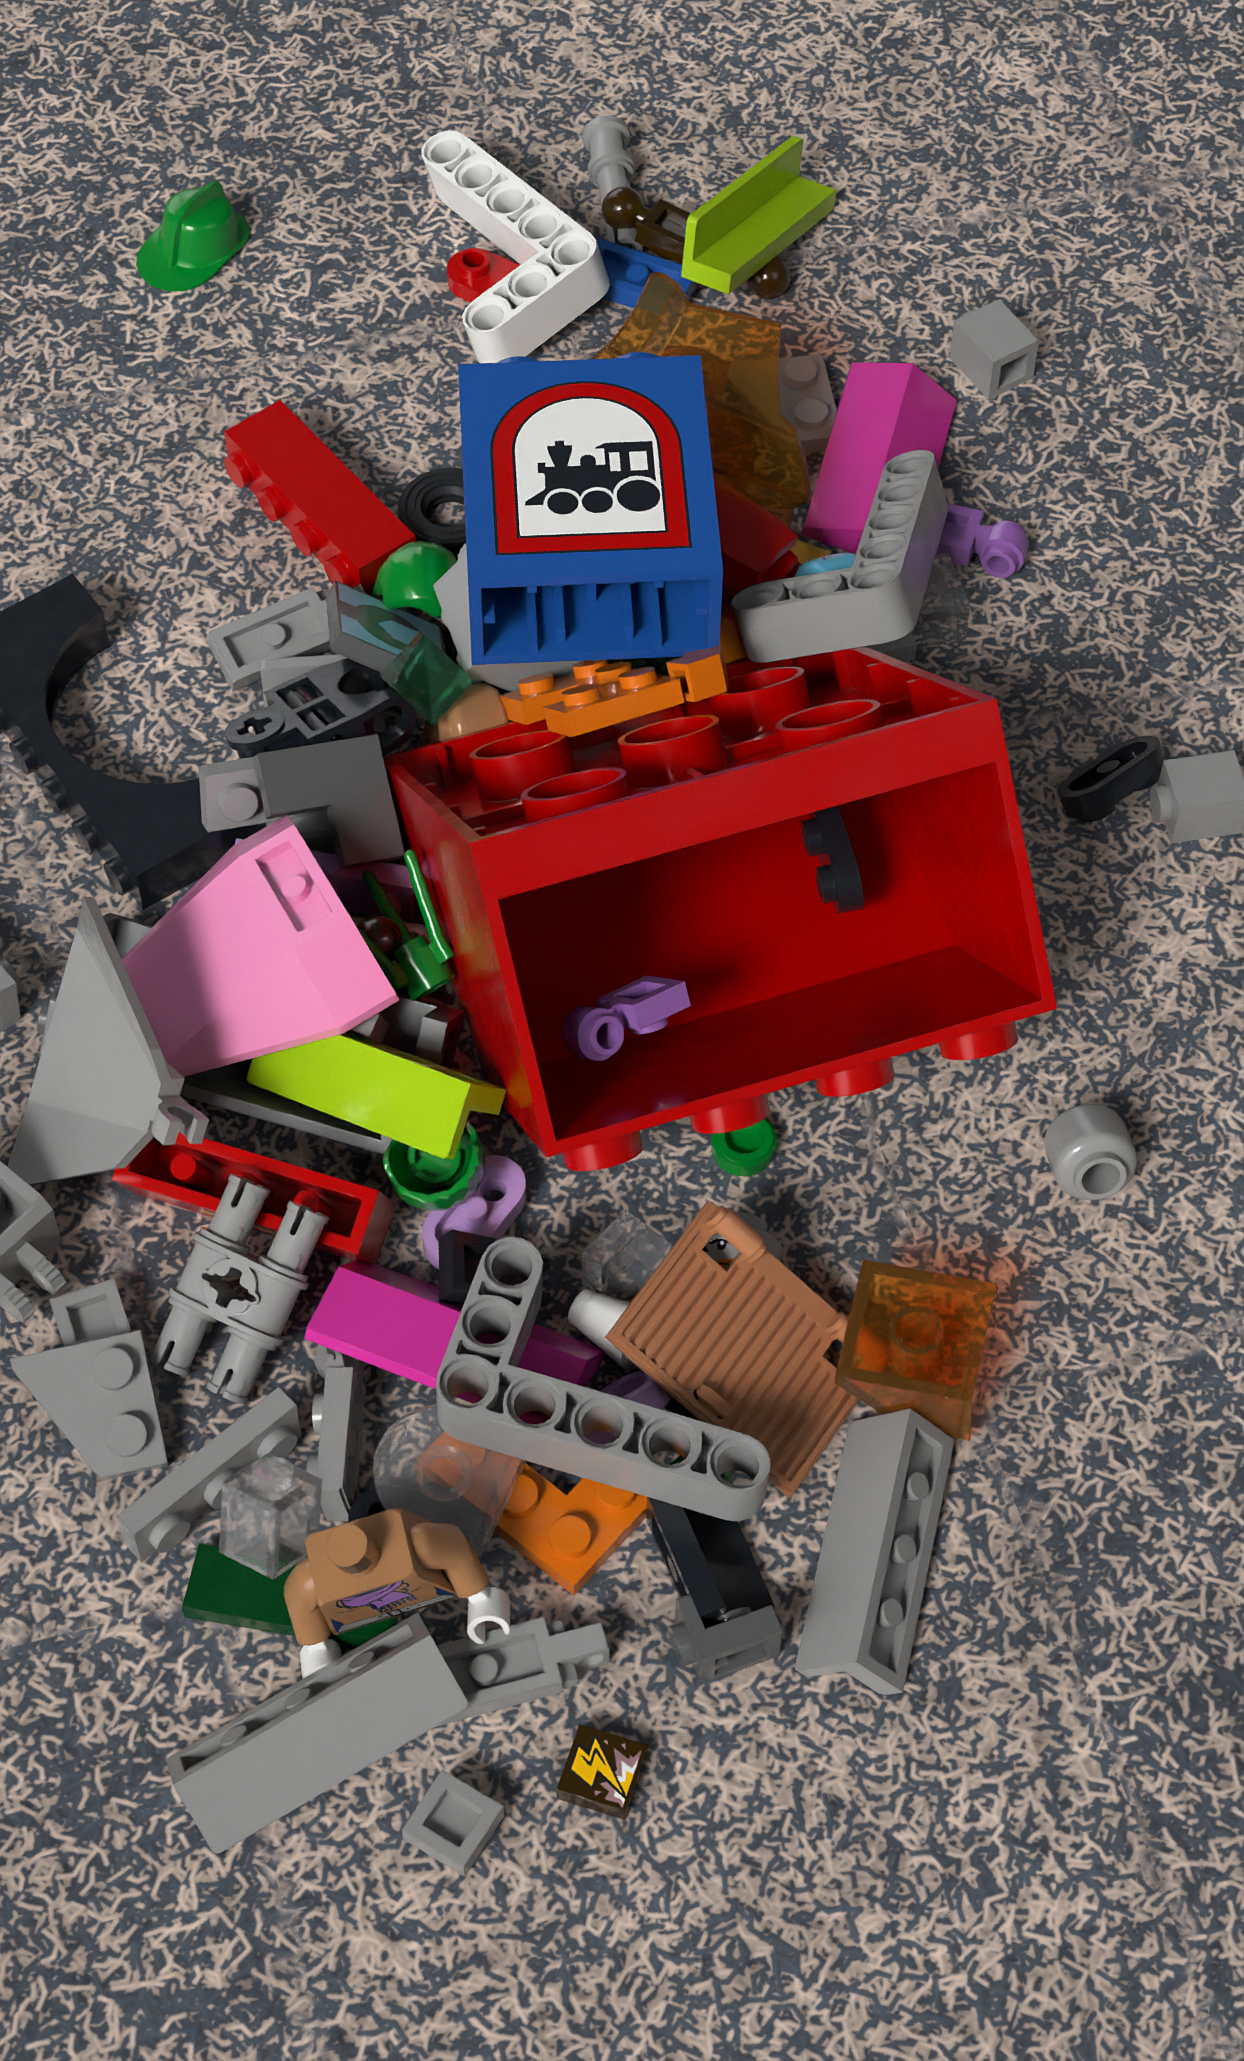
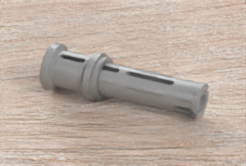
[582,115,643,252]

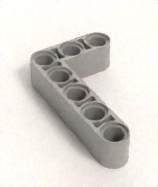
[731,450,948,663]
[436,1237,770,1521]

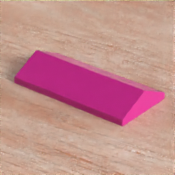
[801,362,957,554]
[305,1260,605,1425]

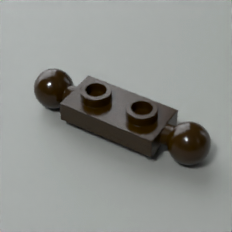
[602,186,790,300]

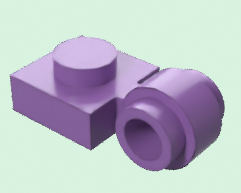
[935,503,1029,578]
[561,975,691,1061]

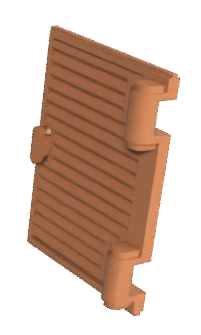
[605,1201,888,1498]

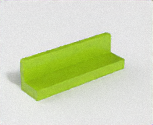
[681,136,837,294]
[247,1031,506,1160]

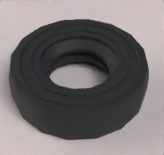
[398,468,466,560]

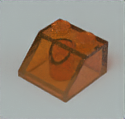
[835,1260,997,1441]

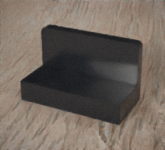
[646,1497,775,1629]

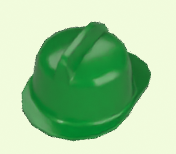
[136,181,250,291]

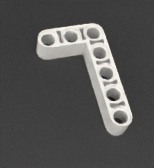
[421,130,610,363]

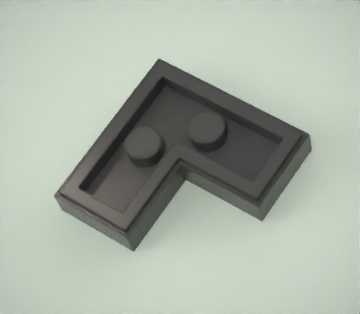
[253,734,405,870]

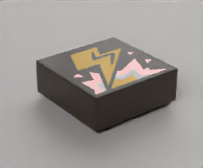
[556,1724,648,1820]

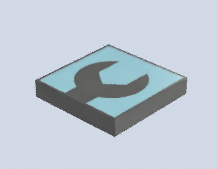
[326,580,449,695]

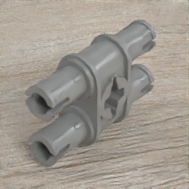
[148,1173,329,1405]

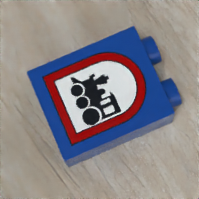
[458,352,723,665]

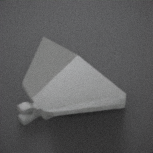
[7,897,209,1186]

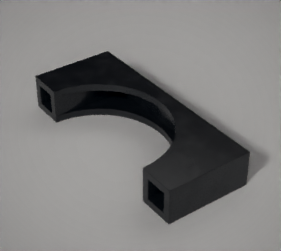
[0,574,266,910]

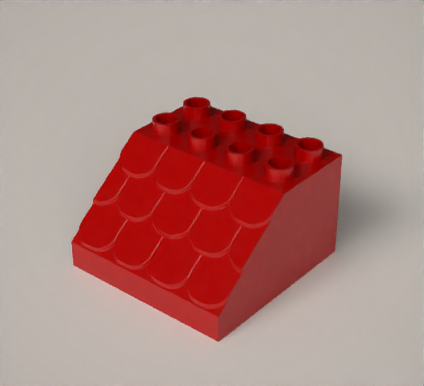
[383,646,1057,1171]

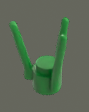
[355,850,456,1001]

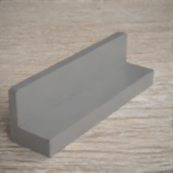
[795,1408,954,1695]
[166,1612,468,1853]

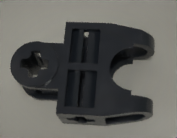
[225,658,416,759]

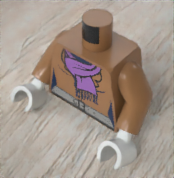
[284,1508,510,1679]

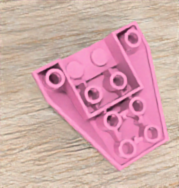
[122,815,399,1077]

